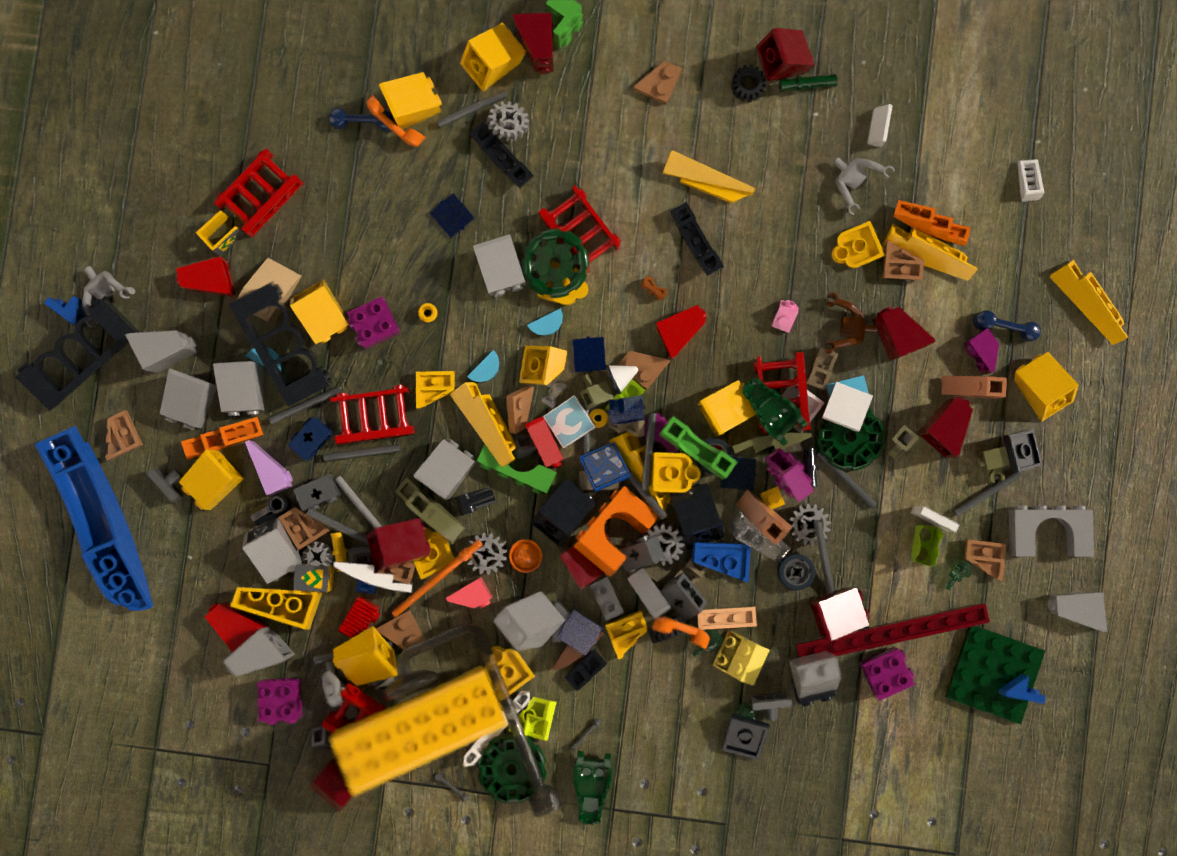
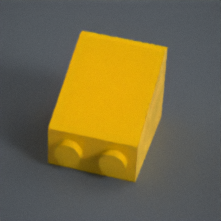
[460,23,526,91]
[379,72,442,130]
[290,279,349,344]
[1014,352,1079,422]
[697,380,756,437]
[179,449,245,510]
[332,626,398,686]

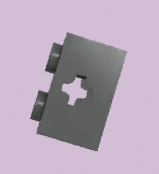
[293,474,341,511]
[619,535,665,572]
[660,573,707,621]
[590,576,624,621]

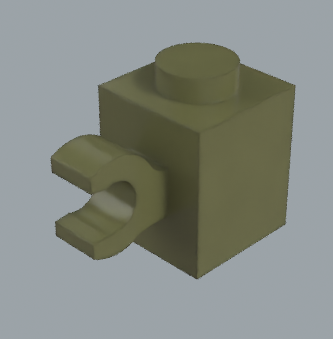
[580,371,614,410]
[888,425,922,459]
[976,446,1010,483]

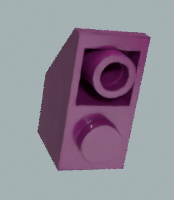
[964,328,999,375]

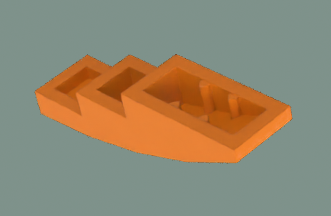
[894,200,971,247]
[181,417,263,461]

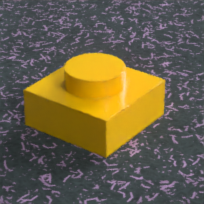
[759,486,785,510]

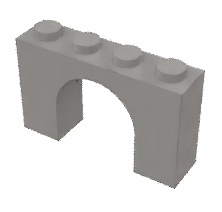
[1008,506,1094,557]

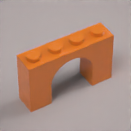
[574,486,659,577]

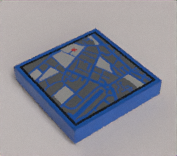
[579,442,630,492]

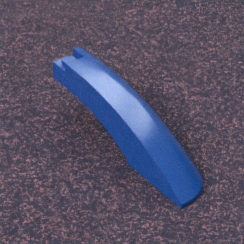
[35,426,153,611]

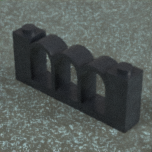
[228,281,332,407]
[15,298,140,411]

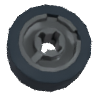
[777,553,815,591]

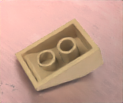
[237,258,301,325]

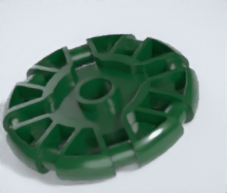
[521,228,590,298]
[815,408,884,471]
[477,733,547,804]

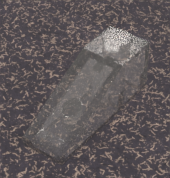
[729,512,791,563]

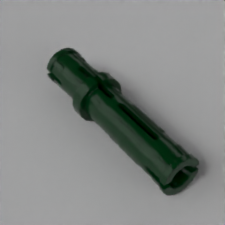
[779,74,838,92]

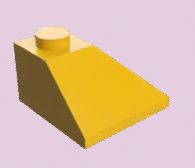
[519,345,567,385]

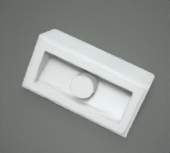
[868,104,892,147]

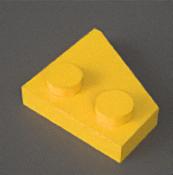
[416,371,455,409]
[605,610,648,660]

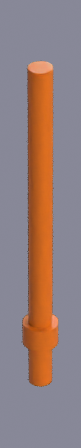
[392,540,483,617]

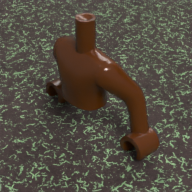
[825,293,878,354]

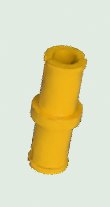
[330,532,348,572]

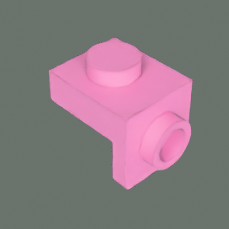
[771,300,799,333]

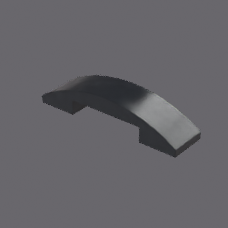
[469,121,534,188]
[670,202,724,276]

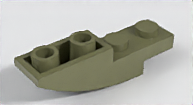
[395,477,465,543]

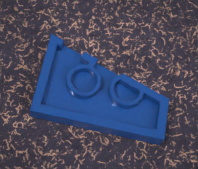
[692,542,751,583]

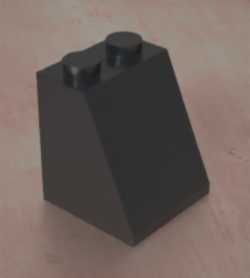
[530,478,596,547]
[670,483,723,550]

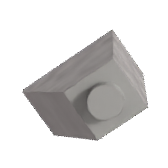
[627,567,671,619]
[1048,591,1107,632]

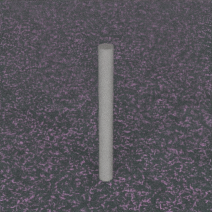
[334,476,382,529]

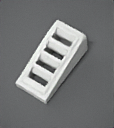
[1018,159,1044,201]

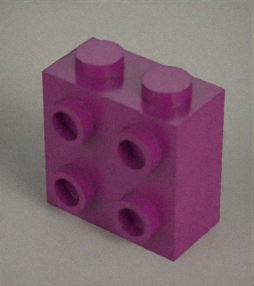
[347,296,401,349]
[764,448,814,502]
[859,647,915,701]
[257,678,303,725]

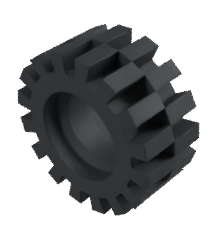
[731,64,767,103]
[647,615,683,644]

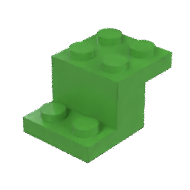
[546,0,583,50]

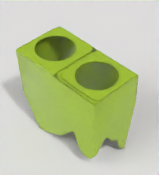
[910,525,944,567]

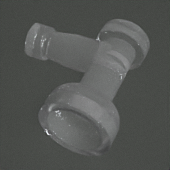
[540,380,567,409]

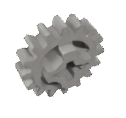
[487,101,529,141]
[788,504,831,546]
[644,523,685,565]
[466,533,508,575]

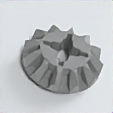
[302,542,333,566]

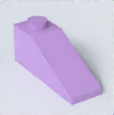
[245,440,293,495]

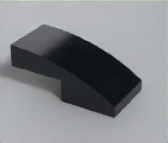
[564,649,607,691]

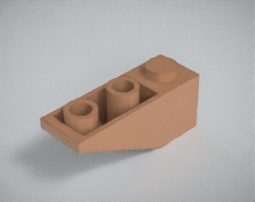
[941,376,1007,399]
[736,489,792,545]

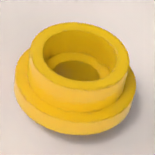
[418,303,438,322]
[589,409,608,428]

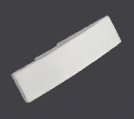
[334,562,412,593]

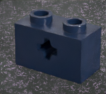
[288,417,335,461]

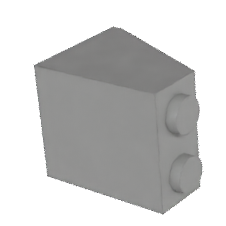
[473,234,526,298]
[126,330,197,373]
[213,361,265,416]
[160,369,217,430]
[414,439,476,499]
[242,515,302,584]
[494,591,565,651]
[223,626,295,676]
[789,651,841,699]

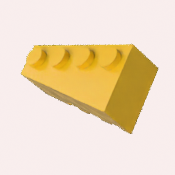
[231,587,322,630]

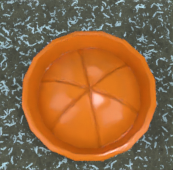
[509,539,543,573]

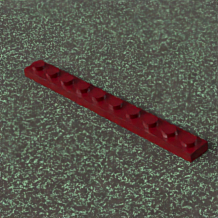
[795,603,990,658]

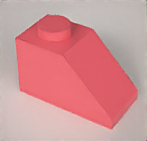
[446,577,493,609]

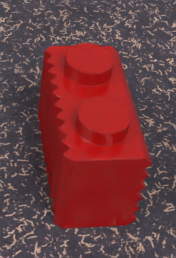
[338,596,381,639]

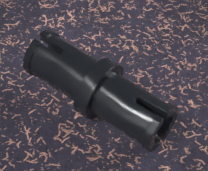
[803,448,818,488]

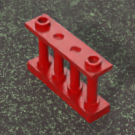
[214,148,304,237]
[538,185,621,274]
[754,352,811,434]
[330,385,415,444]
[321,683,388,734]

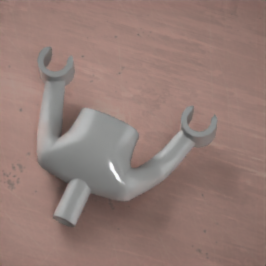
[833,157,895,216]
[82,266,135,327]
[322,661,358,719]

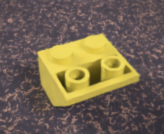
[713,630,769,686]

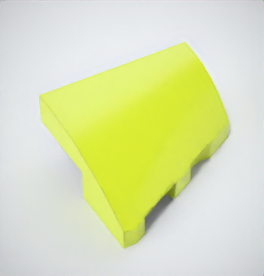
[509,697,556,741]

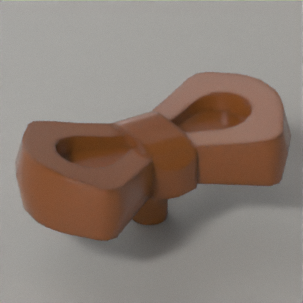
[641,276,667,300]

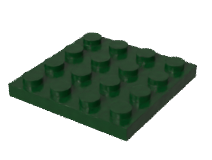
[945,626,1045,724]

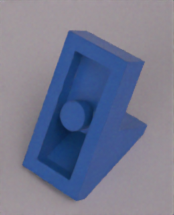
[44,296,84,327]
[999,674,1046,704]

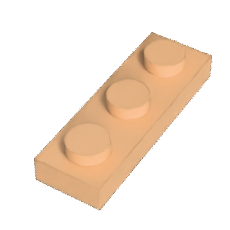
[697,606,757,630]

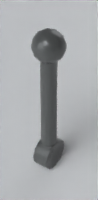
[570,719,601,751]
[435,773,469,801]

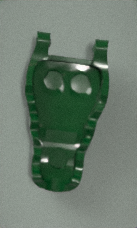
[742,377,808,446]
[573,751,612,825]

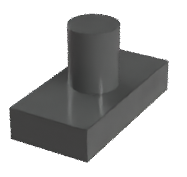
[146,468,184,502]
[750,691,792,721]

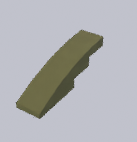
[730,433,812,454]

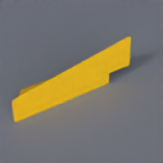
[663,150,755,203]
[881,224,977,281]
[1050,260,1128,345]
[450,382,516,467]
[609,432,671,521]

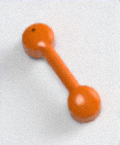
[366,95,426,147]
[652,617,710,650]

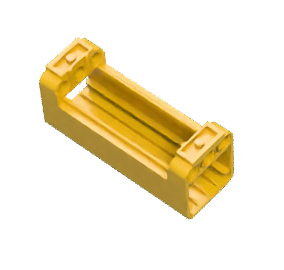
[331,665,507,796]

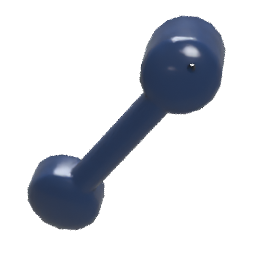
[329,108,396,132]
[972,310,1041,342]

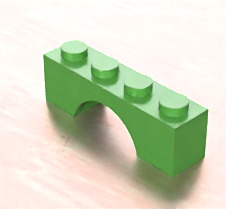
[659,417,737,479]
[477,444,557,495]

